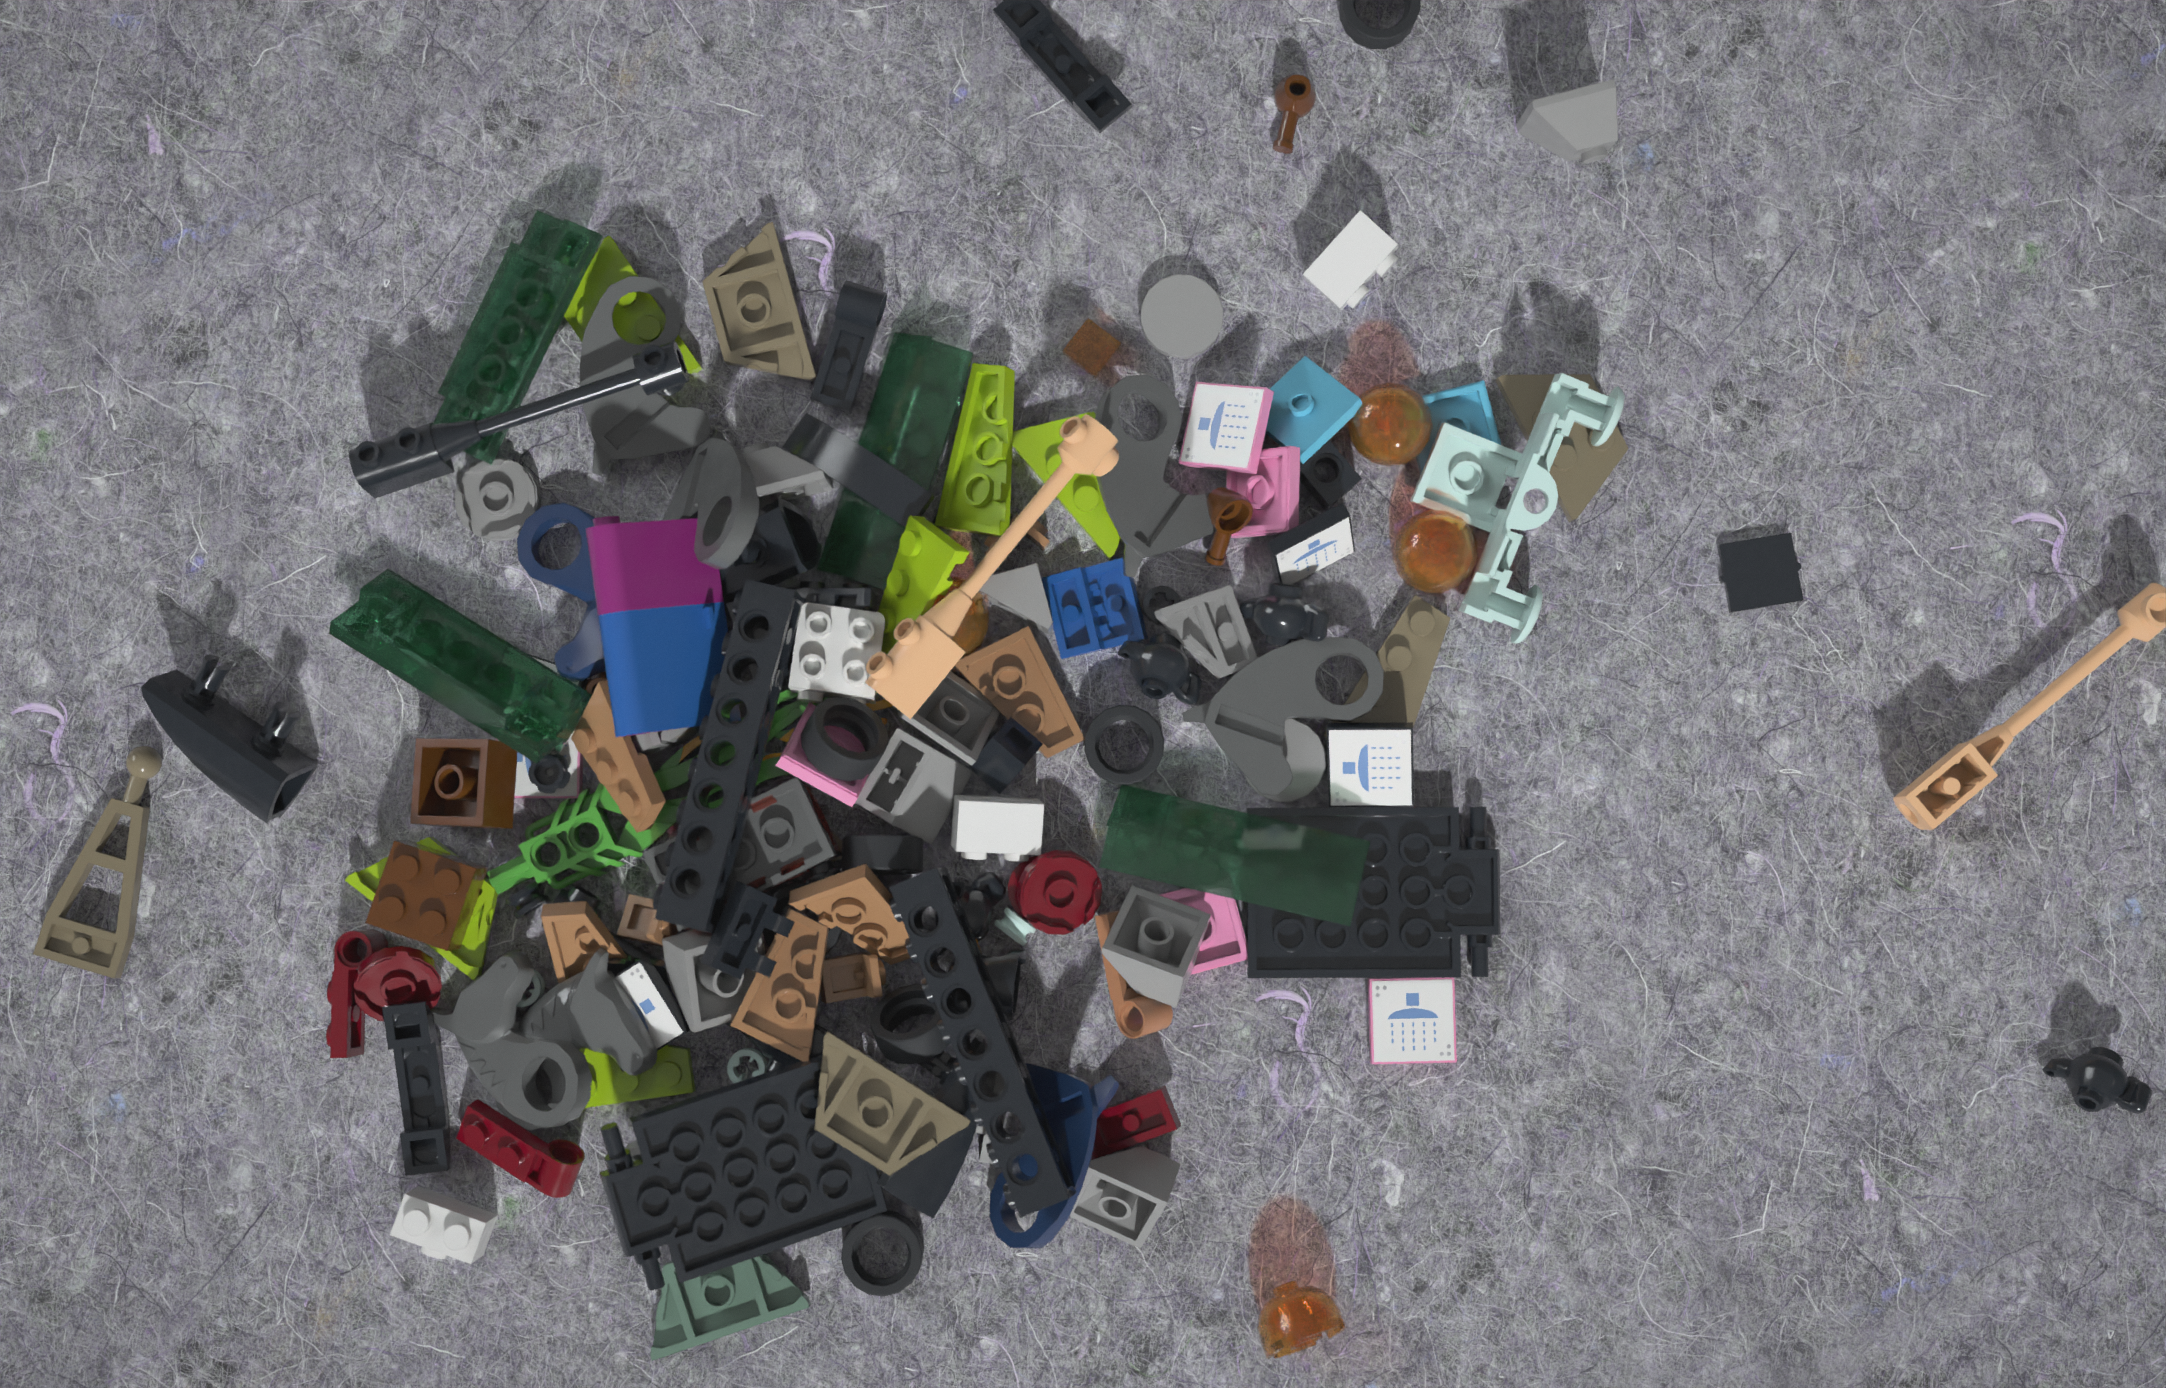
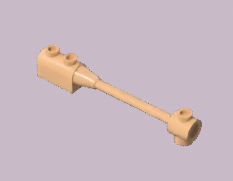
[865,414,1119,719]
[1893,583,2166,830]

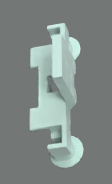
[1410,373,1625,644]

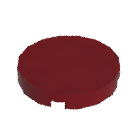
[1016,850,1102,935]
[353,946,442,1022]

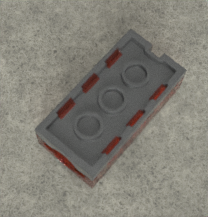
[642,777,842,931]

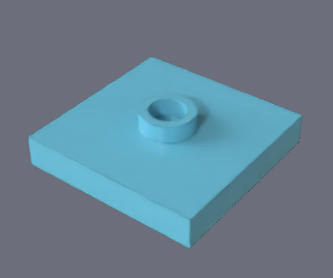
[1265,356,1364,464]

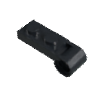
[810,280,887,414]

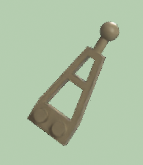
[33,746,162,979]

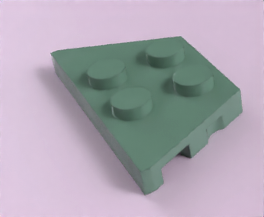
[650,1254,811,1361]

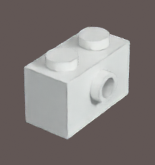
[1303,210,1398,311]
[951,795,1044,861]
[390,1186,498,1264]

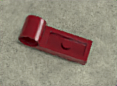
[326,929,389,1058]
[1090,1086,1181,1161]
[456,1099,585,1198]

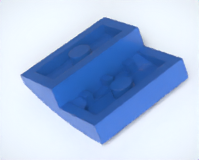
[1041,558,1148,659]

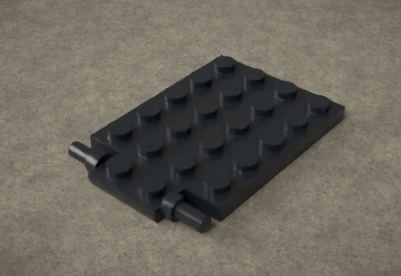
[1246,807,1501,978]
[599,1054,887,1291]

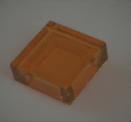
[1062,318,1121,378]

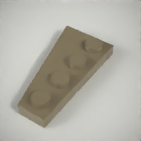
[1323,595,1450,739]

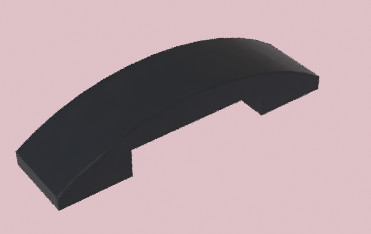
[993,0,1132,133]
[782,413,935,528]
[382,1001,450,1176]

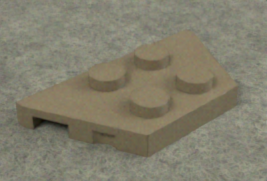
[702,222,817,381]
[1495,374,1629,522]
[815,1031,971,1175]

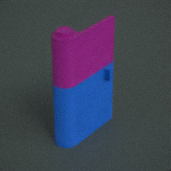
[586,516,741,738]

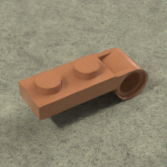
[1095,909,1173,1039]

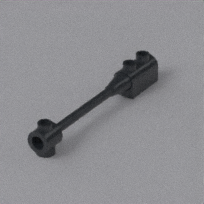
[349,341,689,498]

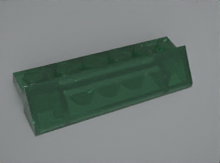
[433,210,603,465]
[817,332,974,590]
[329,568,592,764]
[1099,785,1371,926]

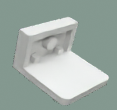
[788,603,885,705]

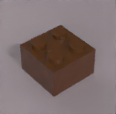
[410,738,518,829]
[365,840,489,951]

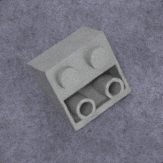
[855,728,973,845]

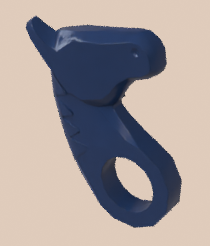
[517,503,606,683]
[989,1063,1119,1249]

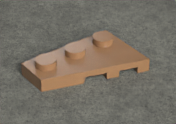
[955,626,1085,759]
[571,680,666,833]
[789,864,911,965]
[541,901,627,984]
[730,908,829,1062]

